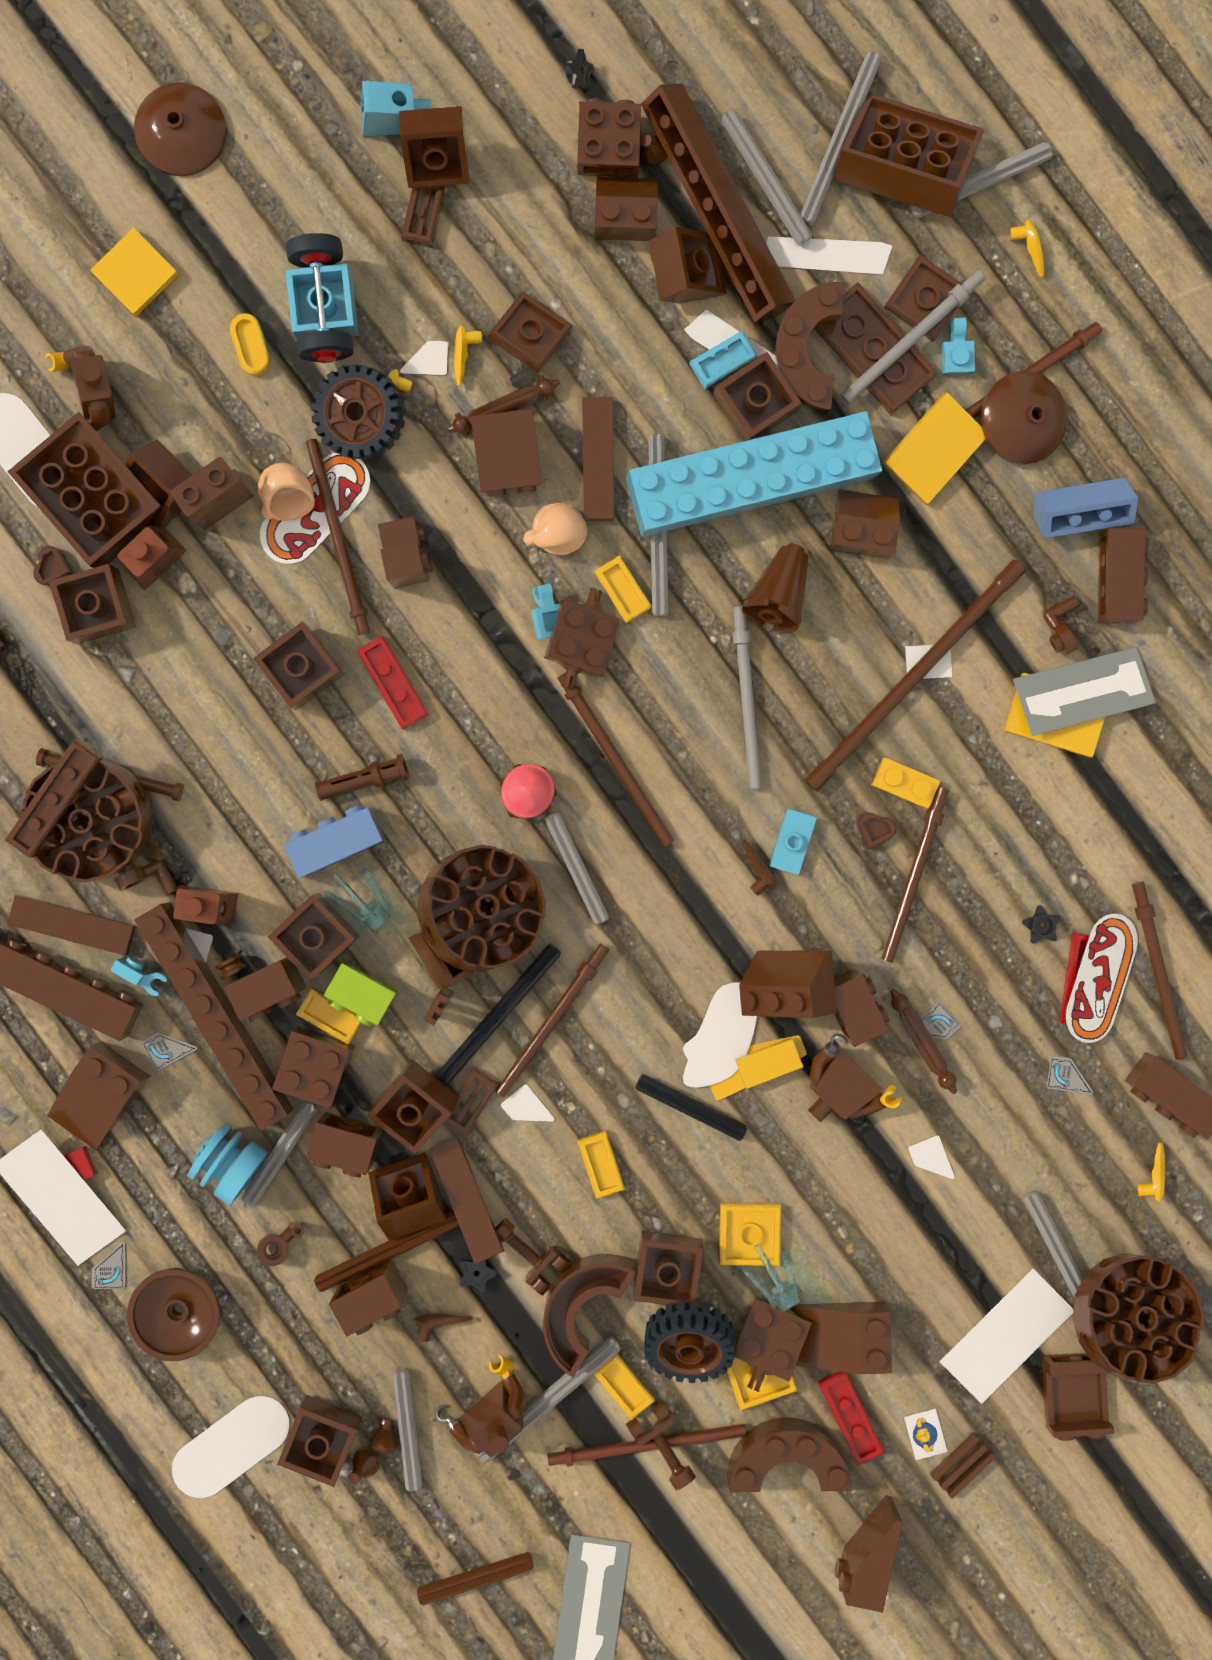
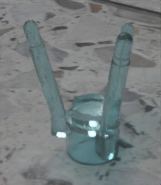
[325,868,391,932]
[739,1244,802,1313]

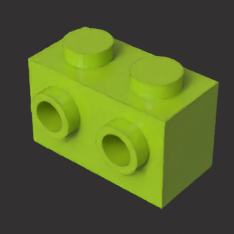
[323,962,398,1027]

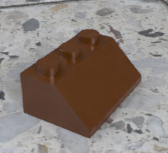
[739,950,837,1018]

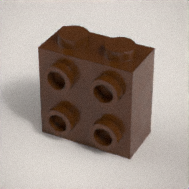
[577,98,641,178]

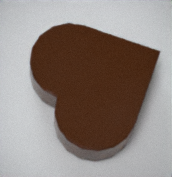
[33,546,74,587]
[856,812,896,850]

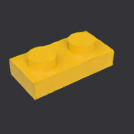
[871,757,940,809]

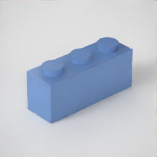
[1033,477,1138,538]
[283,804,386,879]

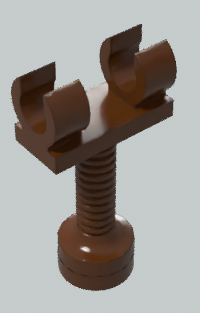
[495,1218,571,1296]
[626,1401,696,1490]

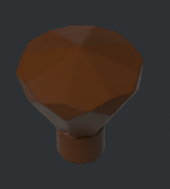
[640,134,667,166]
[368,1418,397,1454]
[348,1450,380,1484]

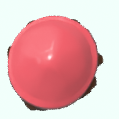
[501,764,557,819]

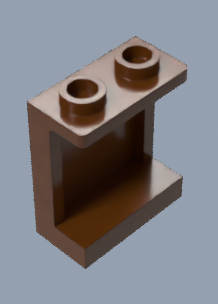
[471,408,542,497]
[170,457,254,530]
[1042,1352,1114,1441]

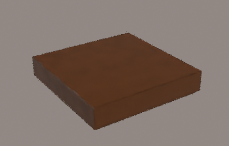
[884,255,962,342]
[488,291,573,373]

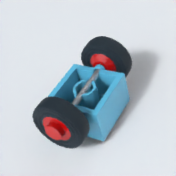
[285,233,359,363]

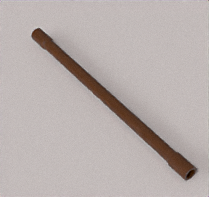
[804,559,1026,792]

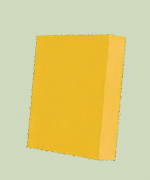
[90,227,179,317]
[719,1202,781,1266]
[727,1358,798,1411]

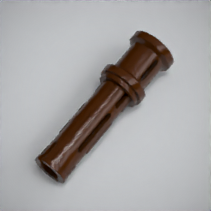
[315,753,410,801]

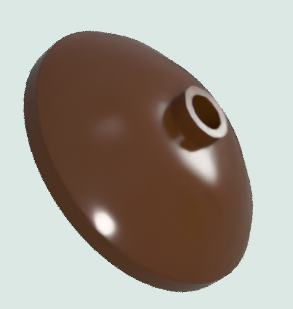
[134,82,227,176]
[981,371,1067,465]
[127,1268,220,1361]

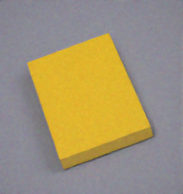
[883,392,985,504]
[1004,673,1105,758]

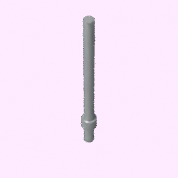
[841,270,986,404]
[732,606,762,789]

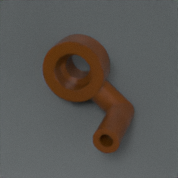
[1043,596,1079,656]
[114,860,177,896]
[257,1222,304,1266]

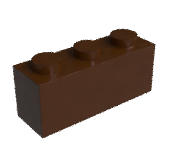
[1098,528,1149,624]
[1125,1052,1212,1140]

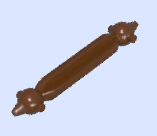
[447,375,560,437]
[890,989,957,1094]

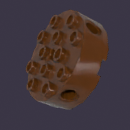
[20,759,153,883]
[417,845,546,972]
[1073,1253,1204,1384]

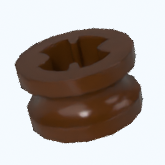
[215,953,247,980]

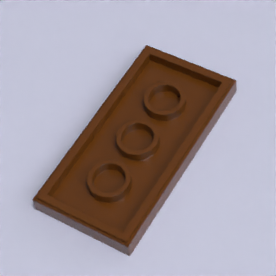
[815,282,938,416]

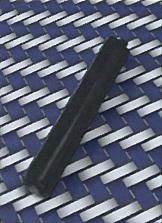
[635,1074,747,1141]

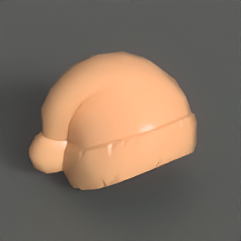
[258,462,315,521]
[523,503,587,556]

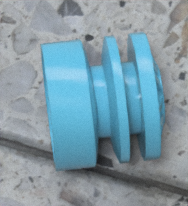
[187,1122,269,1206]

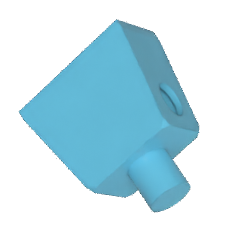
[360,81,431,137]

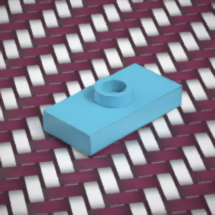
[689,331,758,390]
[769,808,817,875]

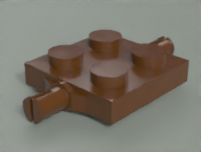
[544,588,620,690]
[735,1288,812,1392]

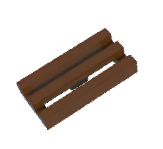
[401,185,446,248]
[424,988,454,1026]
[445,1067,499,1136]
[930,1432,996,1499]

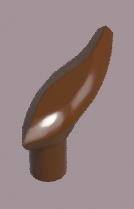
[742,839,776,896]
[414,1314,473,1342]

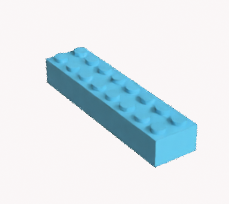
[626,411,882,537]

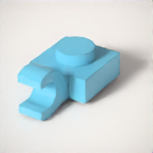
[941,318,975,375]
[531,584,560,640]
[110,956,169,996]

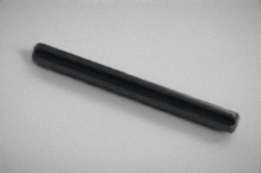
[434,944,561,1087]

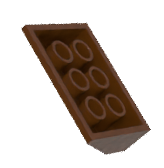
[835,93,985,218]
[7,412,161,568]

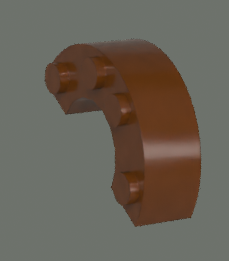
[775,282,846,413]
[543,1254,636,1378]
[727,1417,852,1492]

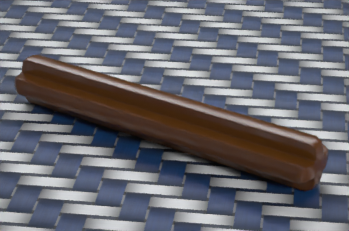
[417,1552,534,1606]

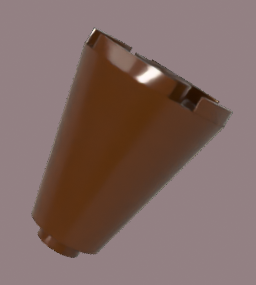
[742,543,809,633]

